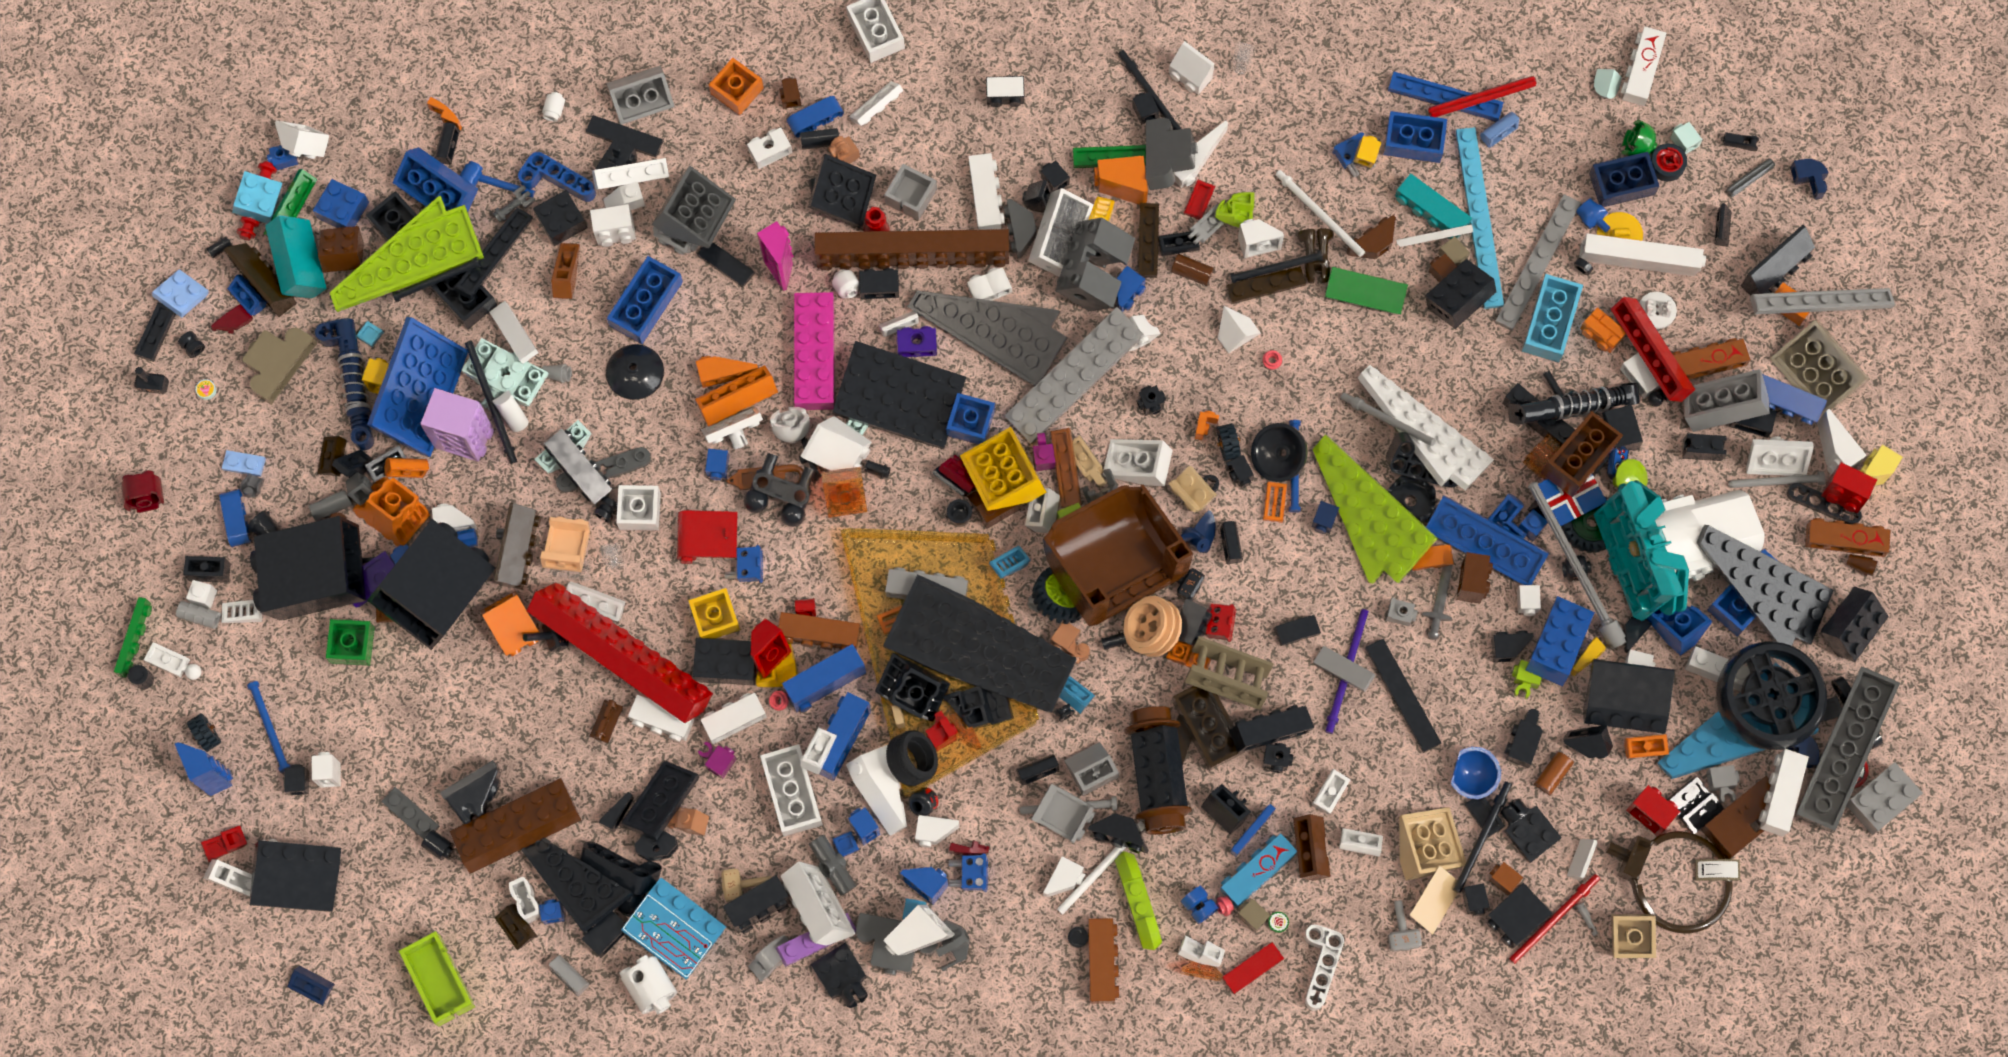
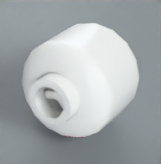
[832,270,860,298]

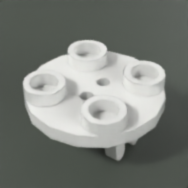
[1639,292,1677,329]

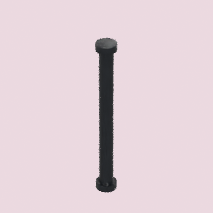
[1230,250,1323,283]
[392,256,482,302]

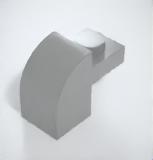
[748,935,789,982]

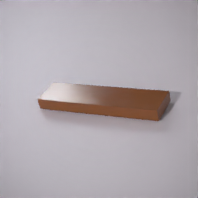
[1050,428,1082,508]

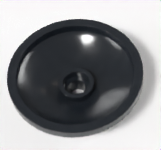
[606,344,664,400]
[1251,423,1308,482]

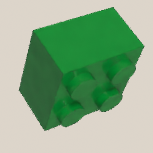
[326,619,375,666]

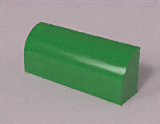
[1325,267,1408,315]

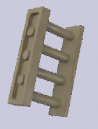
[1185,636,1274,710]

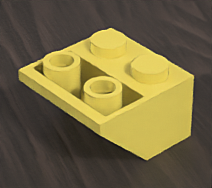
[1859,444,1903,486]

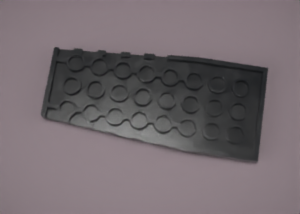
[883,574,1077,713]

